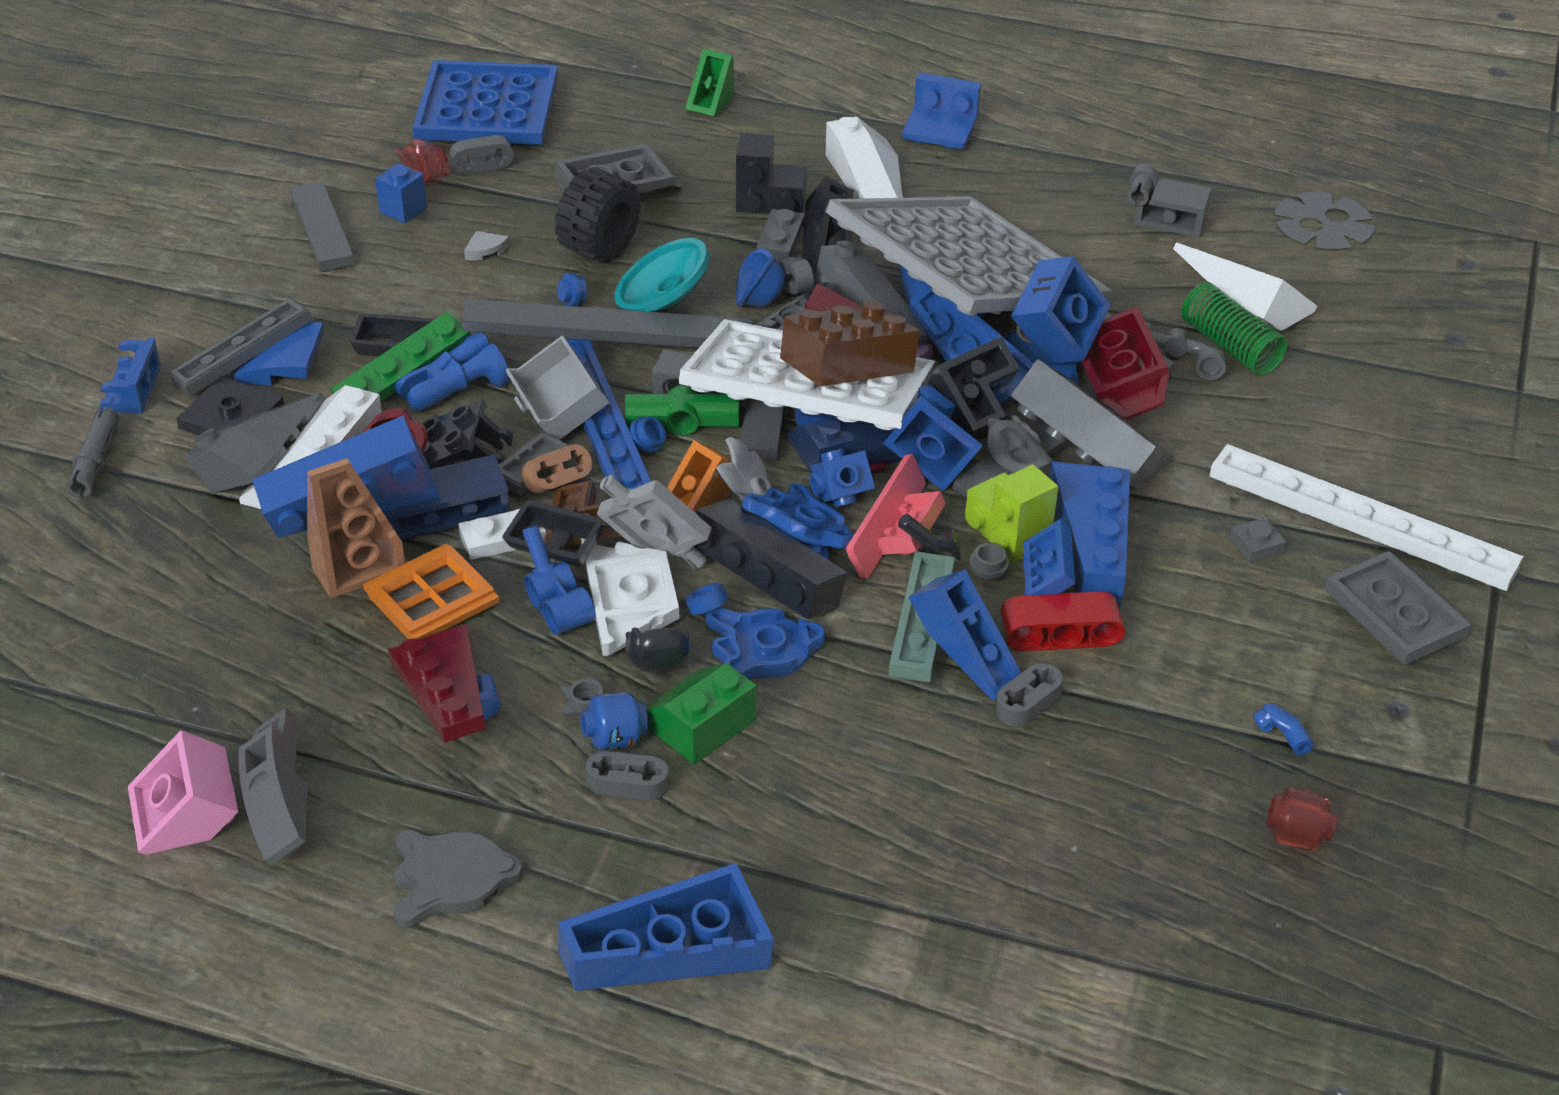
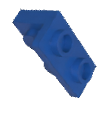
[1023,519,1075,596]

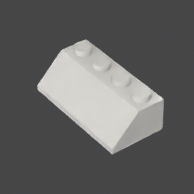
[239,385,382,509]

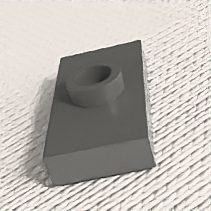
[499,432,569,497]

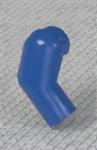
[477,674,500,722]

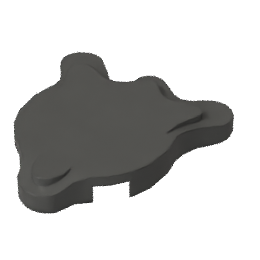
[394,830,522,928]

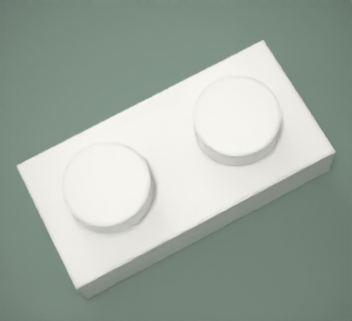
[458,509,546,561]

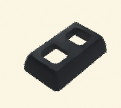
[350,313,435,357]
[502,500,603,567]

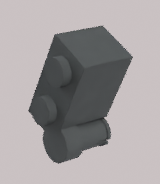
[1127,164,1212,237]

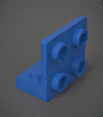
[902,72,981,149]

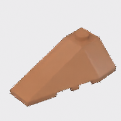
[307,458,405,599]

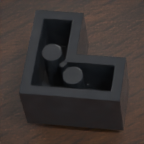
[736,133,807,214]
[928,336,1020,440]

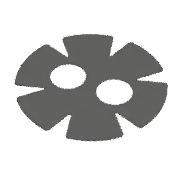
[1274,192,1375,249]

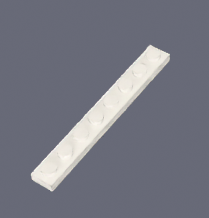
[1209,444,1523,591]

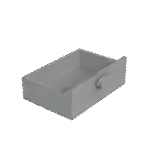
[505,335,610,440]

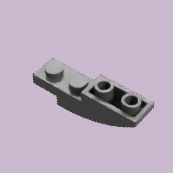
[238,708,308,865]

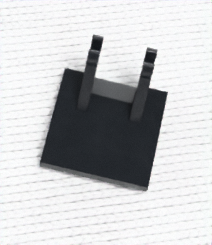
[422,399,513,469]

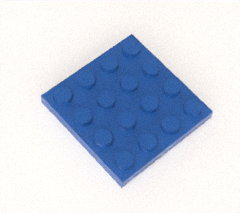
[412,60,558,146]

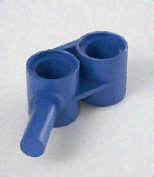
[522,525,596,636]

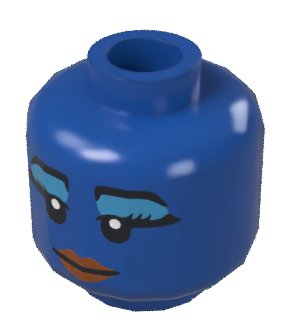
[580,692,647,750]

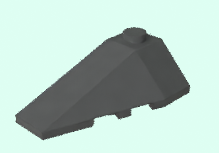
[814,241,929,342]

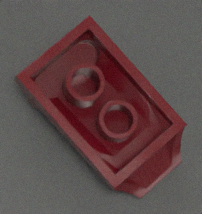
[1080,306,1170,420]

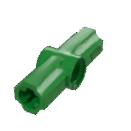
[625,386,739,436]

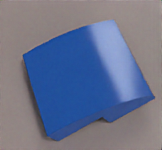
[234,322,324,387]

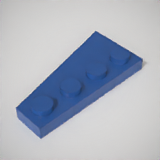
[909,285,1034,409]

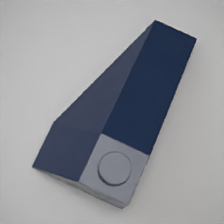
[787,417,902,473]

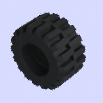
[555,167,641,264]

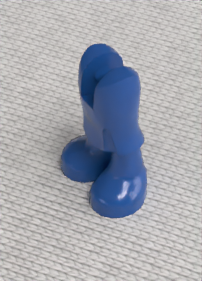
[395,332,511,412]

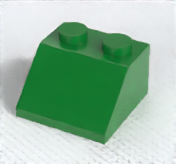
[645,663,757,765]

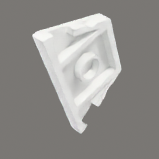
[581,538,679,656]

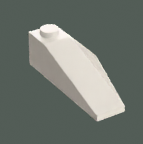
[825,117,903,199]
[1173,242,1317,331]

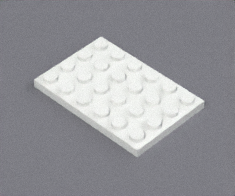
[679,319,935,430]

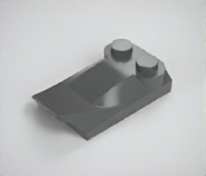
[555,144,682,194]

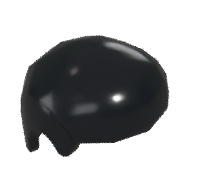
[625,627,690,674]

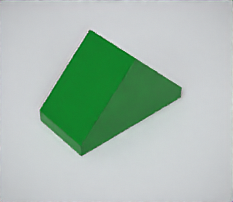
[685,48,734,118]

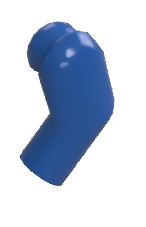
[1253,703,1314,755]

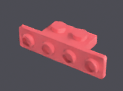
[846,454,946,579]

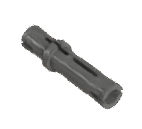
[66,407,120,498]

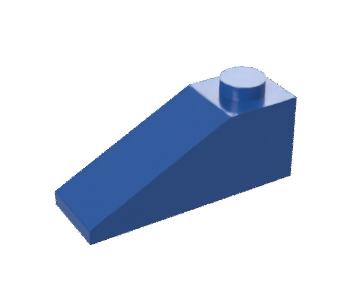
[909,569,1021,700]

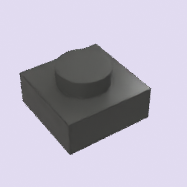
[1229,517,1286,564]

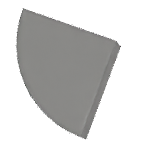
[464,231,509,261]

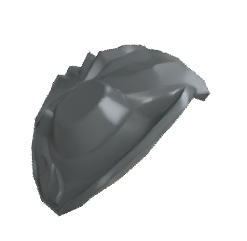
[987,415,1052,472]

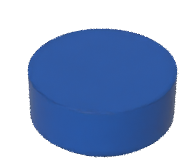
[685,583,729,615]

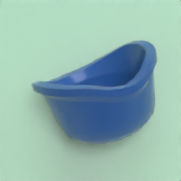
[736,248,785,308]

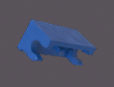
[100,338,161,414]

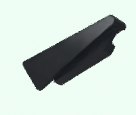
[798,176,854,296]

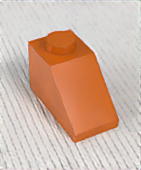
[667,440,732,513]

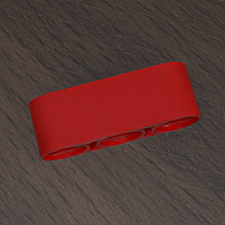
[1000,592,1125,651]

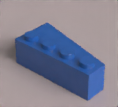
[252,416,441,538]

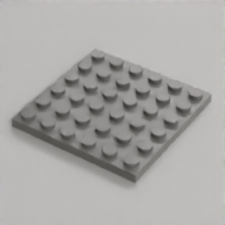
[826,196,1113,316]

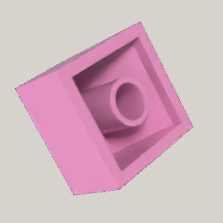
[128,730,239,855]

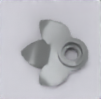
[716,437,772,502]

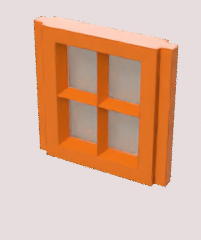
[363,544,500,639]

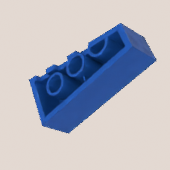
[1050,461,1130,609]
[558,863,774,991]

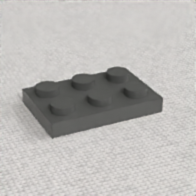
[1324,551,1471,665]

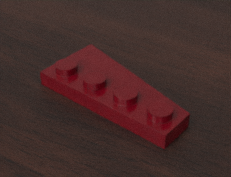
[388,624,486,743]

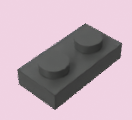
[756,209,805,261]

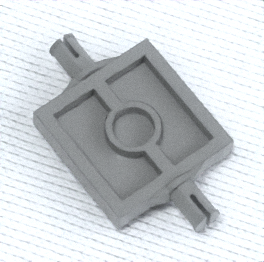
[597,475,711,569]

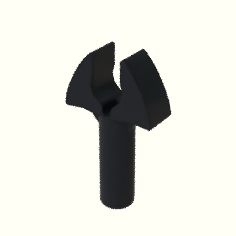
[898,514,961,561]

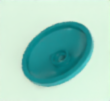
[614,238,710,313]

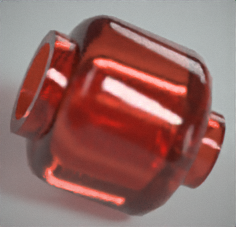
[1266,787,1337,851]

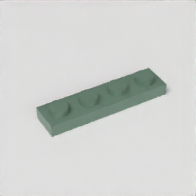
[888,551,955,683]

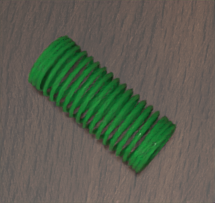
[1181,282,1287,375]

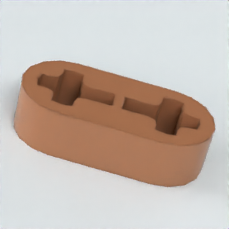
[522,444,592,493]

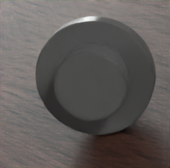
[969,543,1010,579]

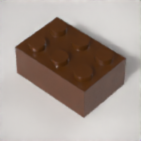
[780,301,920,387]

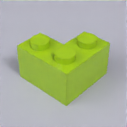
[965,464,1058,563]

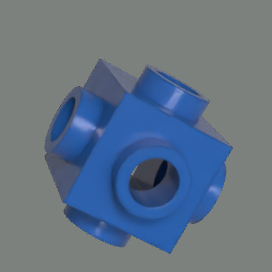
[809,449,875,507]

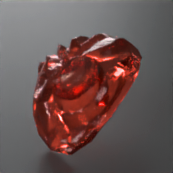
[393,139,449,185]

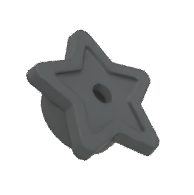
[562,679,607,717]

